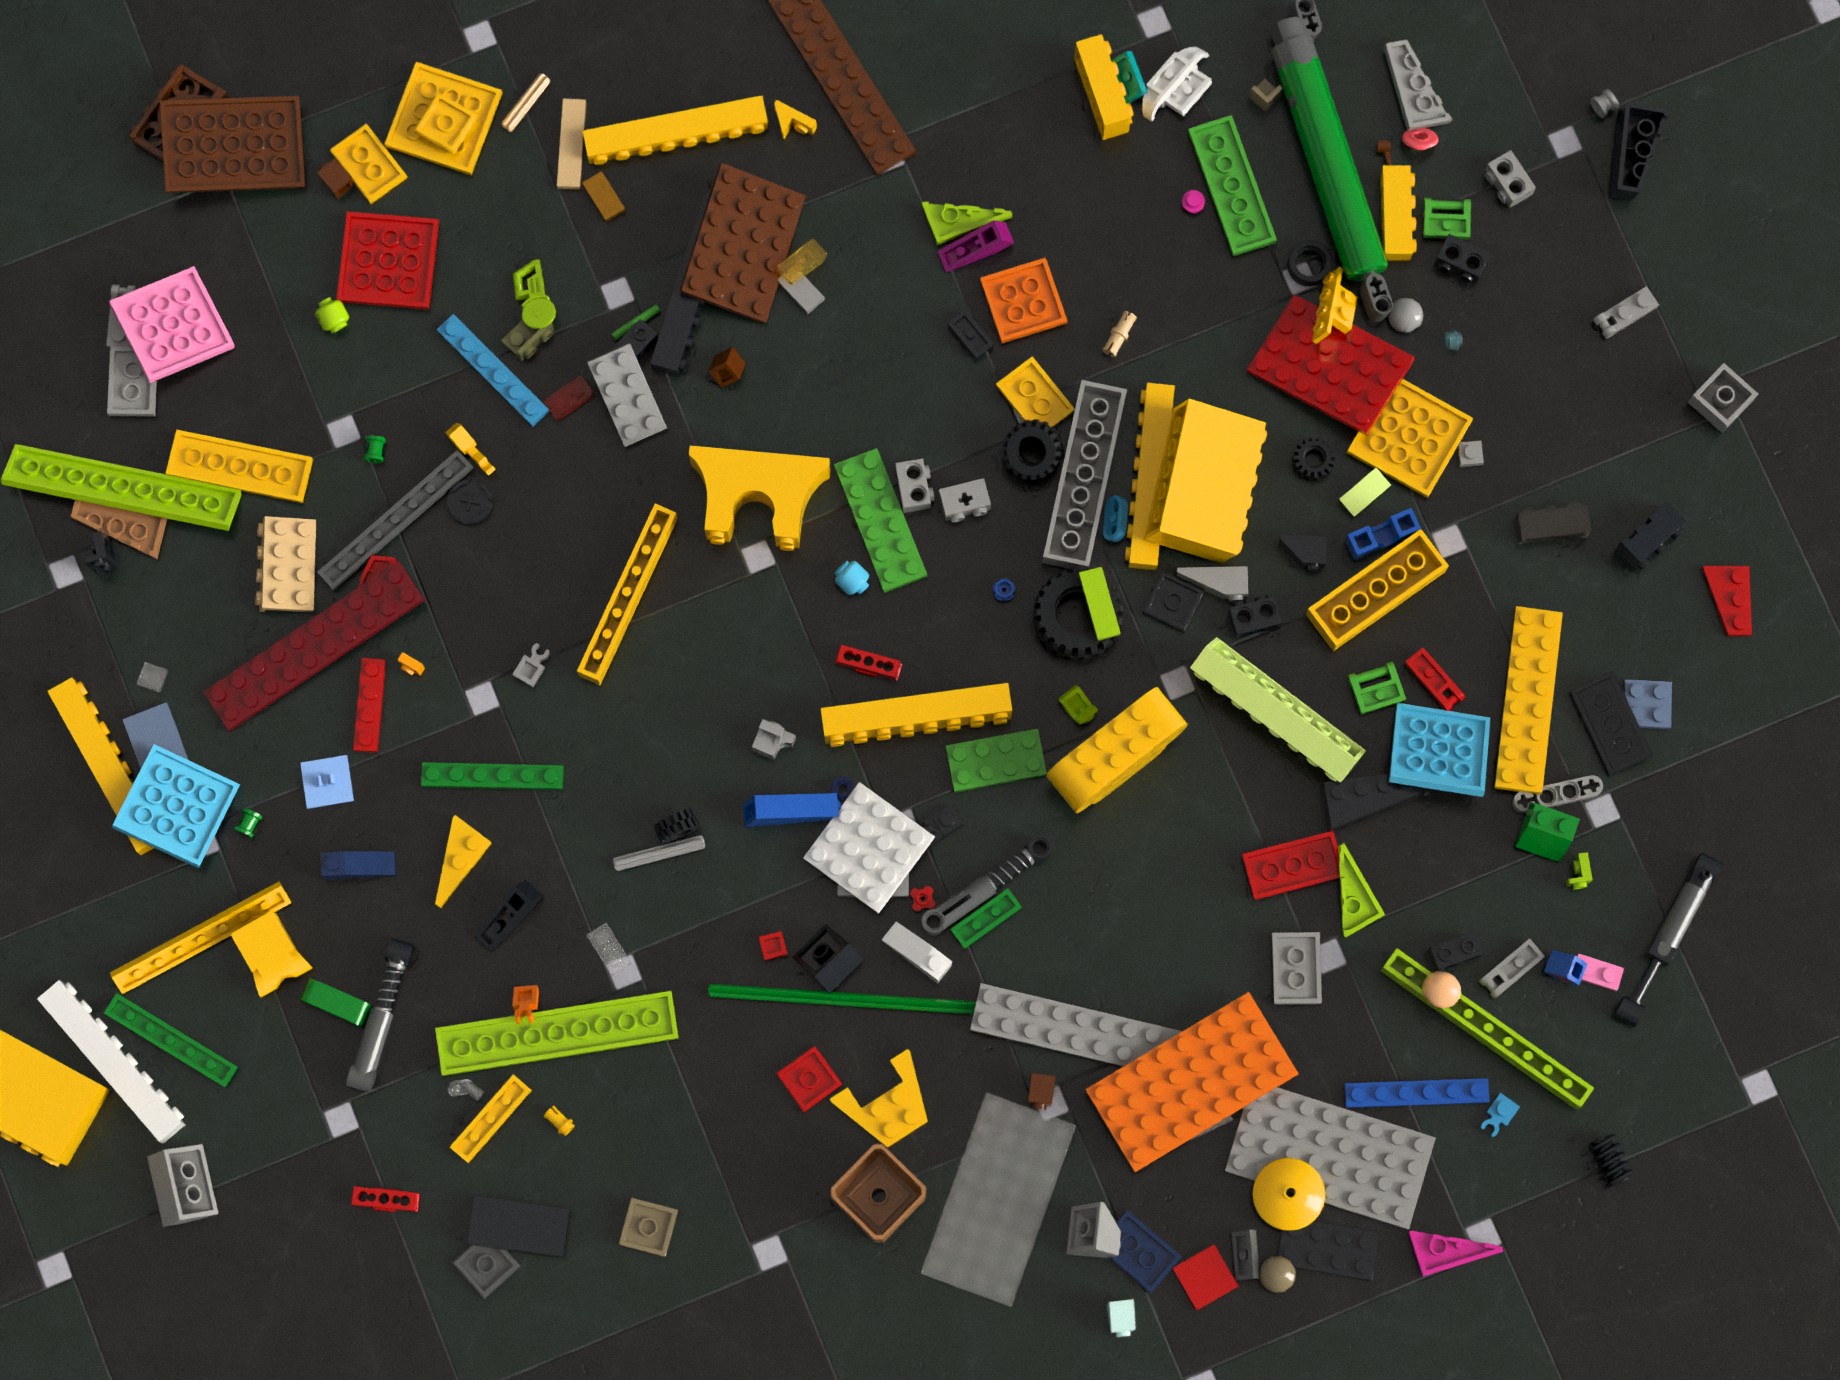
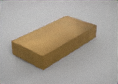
[582,171,626,222]

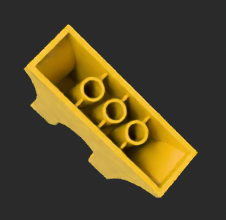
[689,446,830,551]

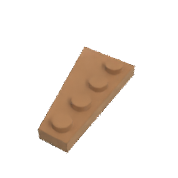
[71,500,167,559]

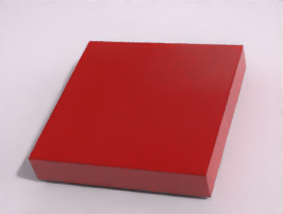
[776,1046,842,1113]
[1172,1245,1238,1311]

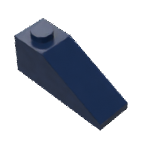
[320,851,396,880]

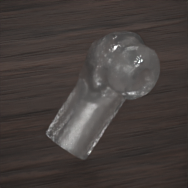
[447,1079,485,1101]

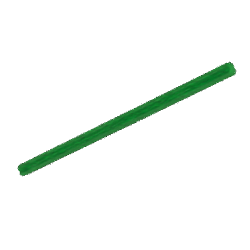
[708,984,976,1014]

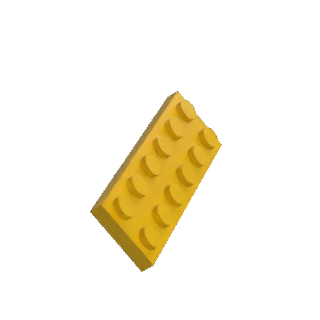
[165,430,313,504]

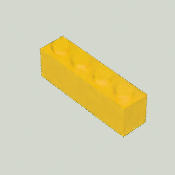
[1380,166,1417,261]

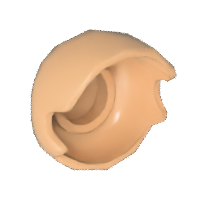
[1422,971,1461,1009]

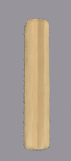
[502,73,550,132]

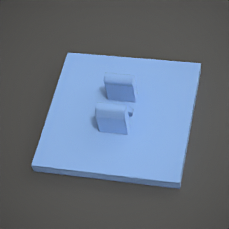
[300,755,354,809]

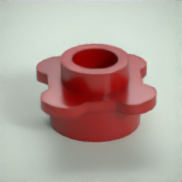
[910,886,936,912]

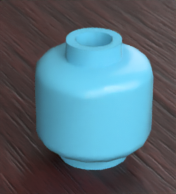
[834,561,869,595]

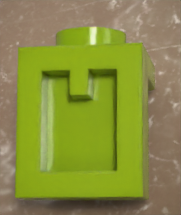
[1566,852,1593,890]

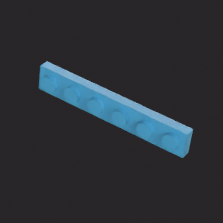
[437,314,550,427]

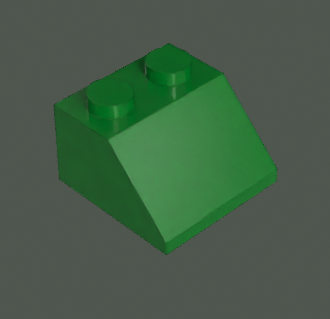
[1515,802,1580,862]

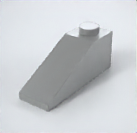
[1176,566,1248,603]

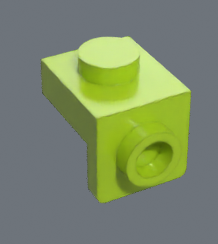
[1058,685,1098,724]

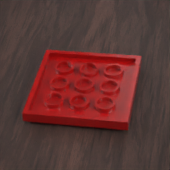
[336,211,439,310]

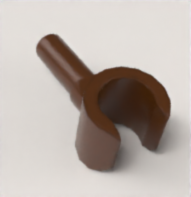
[1377,140,1392,166]

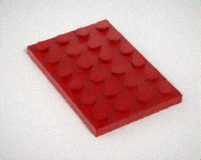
[1247,294,1414,436]

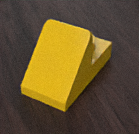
[774,100,817,140]

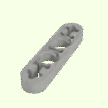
[1512,775,1603,813]

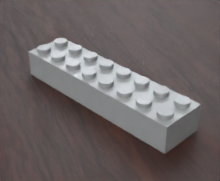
[1042,380,1127,571]

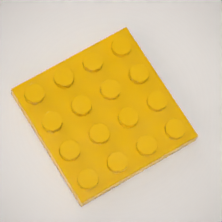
[385,62,503,175]
[1347,379,1473,498]

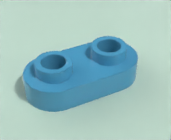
[1103,495,1128,542]

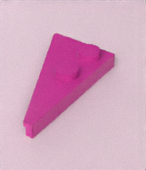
[1408,1231,1503,1277]

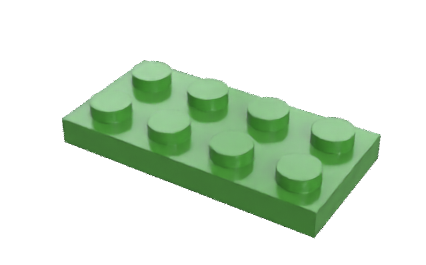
[946,729,1047,793]

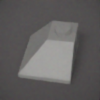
[1066,1202,1121,1258]

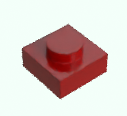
[759,931,788,961]

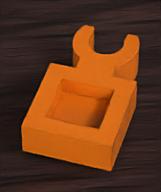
[512,985,539,1024]

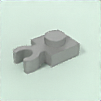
[512,643,550,688]

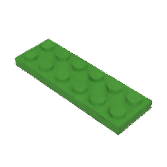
[1188,115,1277,256]
[834,448,927,593]

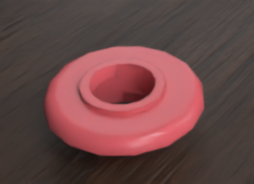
[1402,128,1438,150]

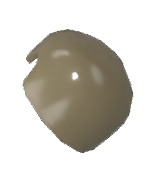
[1259,1256,1296,1293]

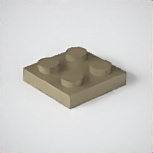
[619,1198,678,1257]

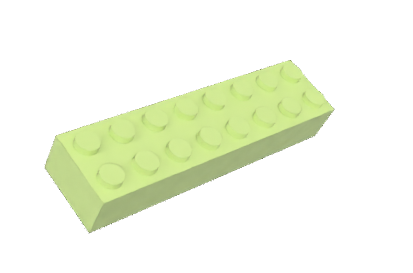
[1190,637,1366,783]

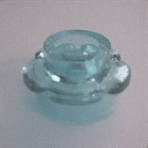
[1444,328,1463,351]

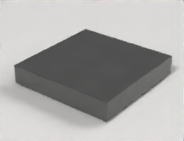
[452,1245,521,1299]

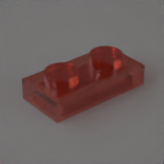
[543,375,595,421]

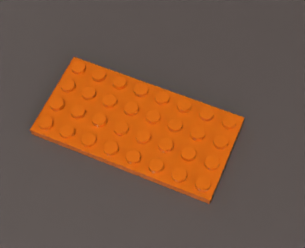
[1085,992,1299,1173]

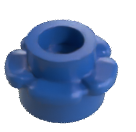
[993,578,1016,601]

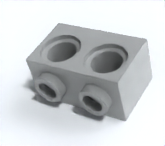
[1485,150,1536,208]
[895,459,935,513]

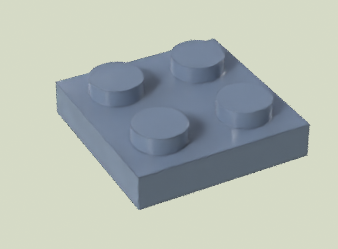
[1623,679,1672,730]

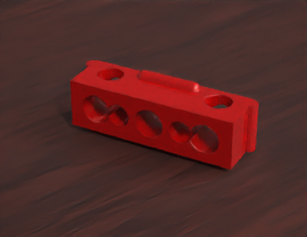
[835,645,902,681]
[351,1187,420,1212]

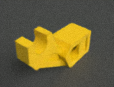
[445,422,496,475]

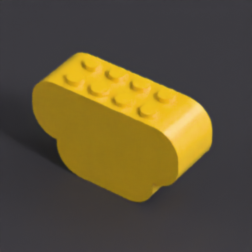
[1046,687,1188,814]

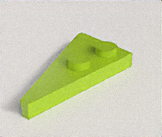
[921,202,1012,245]
[1338,843,1385,938]

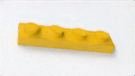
[450,1074,532,1164]

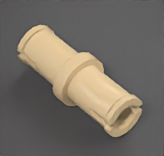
[1102,311,1137,357]

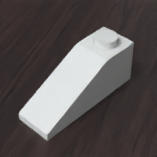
[881,922,952,984]

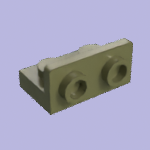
[501,319,554,361]

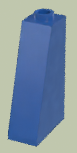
[743,793,841,827]

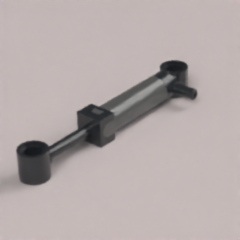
[1613,852,1723,1027]

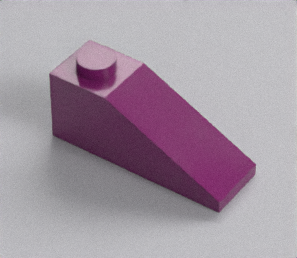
[937,220,1014,272]

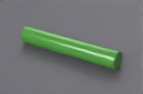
[611,304,661,341]

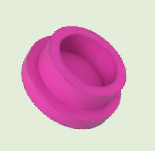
[1182,190,1205,213]

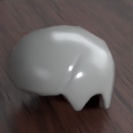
[1387,298,1424,333]

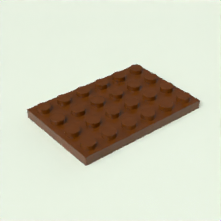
[160,96,305,193]
[679,163,806,324]

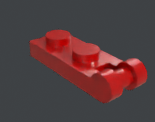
[1404,647,1465,711]

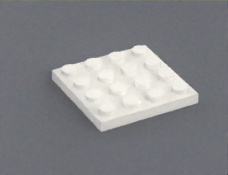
[803,782,935,913]

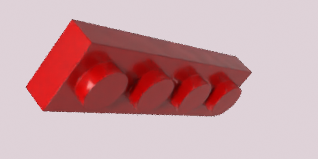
[353,658,386,753]

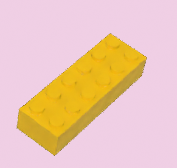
[1306,529,1449,651]

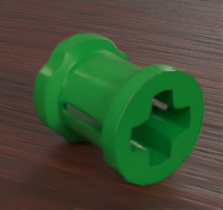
[363,435,386,463]
[233,808,262,838]

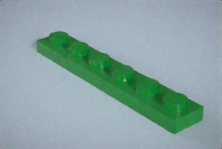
[421,762,564,790]
[104,993,238,1088]

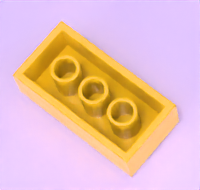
[1074,34,1133,140]

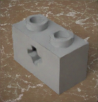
[939,478,991,522]

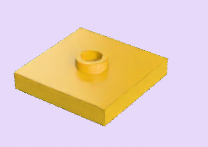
[414,93,478,155]

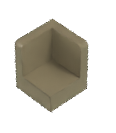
[1249,79,1283,112]

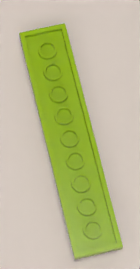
[1,444,241,531]
[435,991,679,1076]

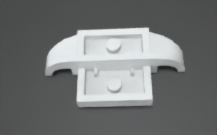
[1142,47,1212,122]

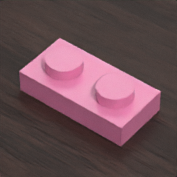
[1577,954,1624,992]

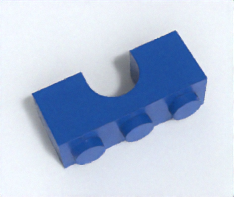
[1345,508,1421,561]

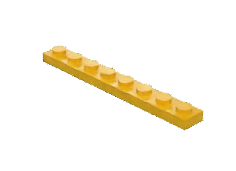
[110,882,291,994]

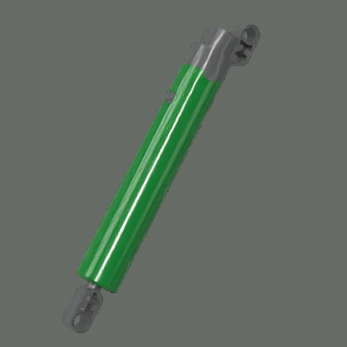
[1270,0,1393,322]

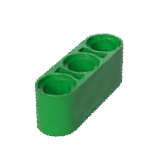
[300,978,372,1027]

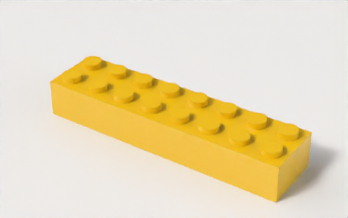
[821,683,1012,747]

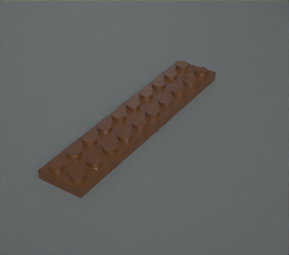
[766,0,916,176]

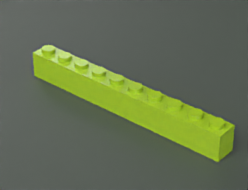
[1380,948,1594,1110]

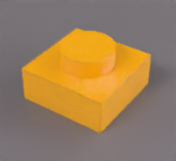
[398,652,425,676]

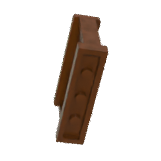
[129,64,229,162]

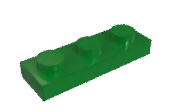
[950,888,1022,949]

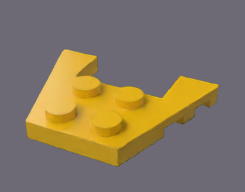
[830,1049,928,1148]

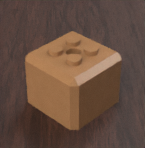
[831,1144,926,1243]

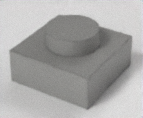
[1457,441,1484,467]

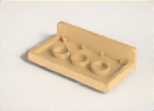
[255,516,316,613]

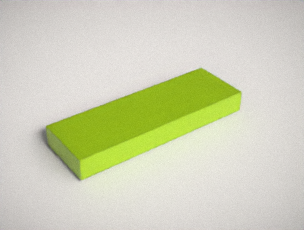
[1079,567,1121,641]

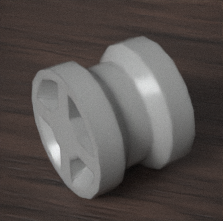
[1590,89,1619,118]

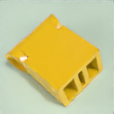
[230,910,313,998]

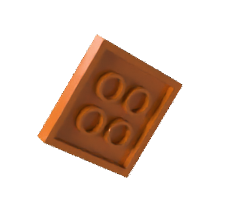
[980,257,1067,344]

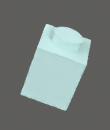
[1107,1299,1136,1337]

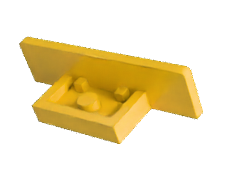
[1312,267,1357,344]

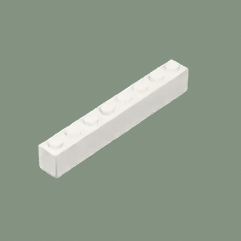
[37,980,185,1144]

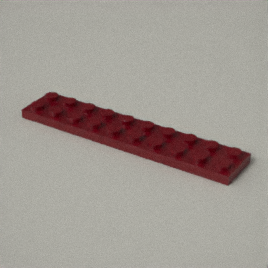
[203,561,425,731]

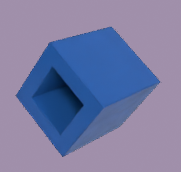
[1544,950,1587,986]

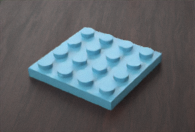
[1389,703,1490,797]
[112,744,240,868]

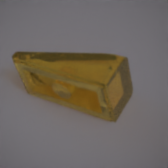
[776,238,827,285]

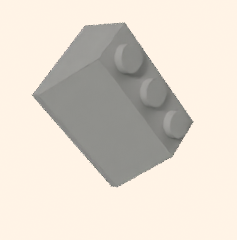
[147,1144,218,1227]

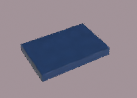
[1108,1210,1182,1294]

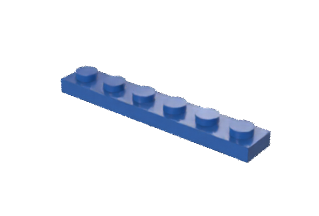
[1344,1078,1490,1108]

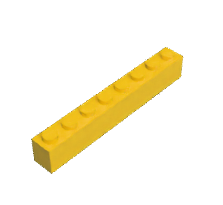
[583,96,768,165]
[1125,383,1175,571]
[577,504,678,686]
[47,677,154,855]

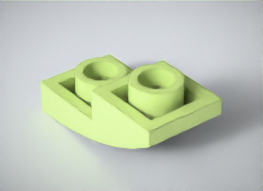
[1339,467,1391,516]

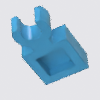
[1480,1093,1520,1138]

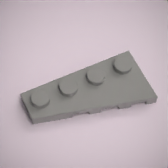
[1383,40,1452,131]

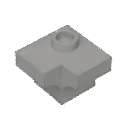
[752,719,796,760]

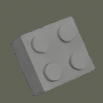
[1688,363,1758,433]

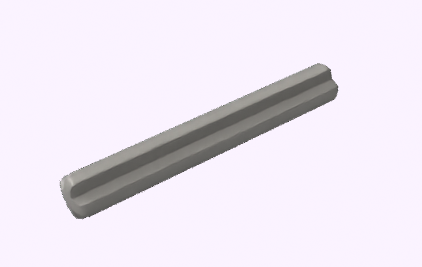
[613,835,705,871]

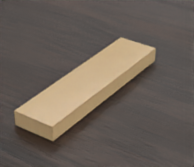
[557,99,586,189]

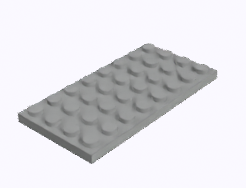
[1224,1087,1436,1230]

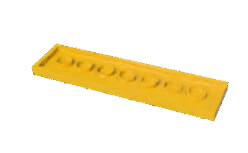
[1494,606,1563,795]

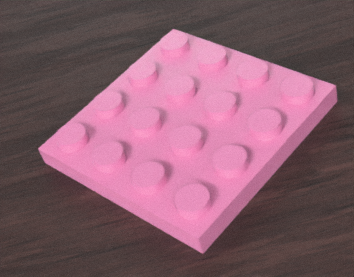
[109,267,234,383]

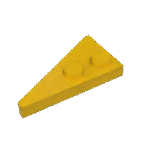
[435,815,492,908]

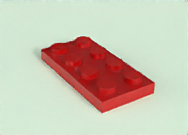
[1241,831,1340,901]

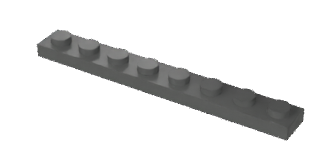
[317,450,474,591]

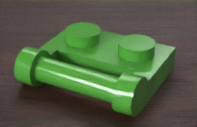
[1423,197,1471,240]
[1347,661,1406,715]

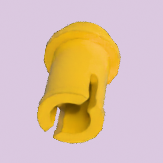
[544,1106,574,1136]

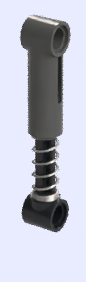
[922,835,1052,936]
[346,938,415,1093]

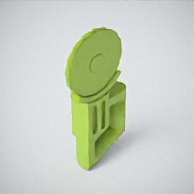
[513,259,556,329]

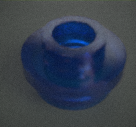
[831,777,855,801]

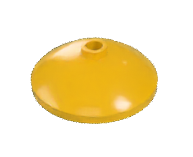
[1253,1158,1325,1231]

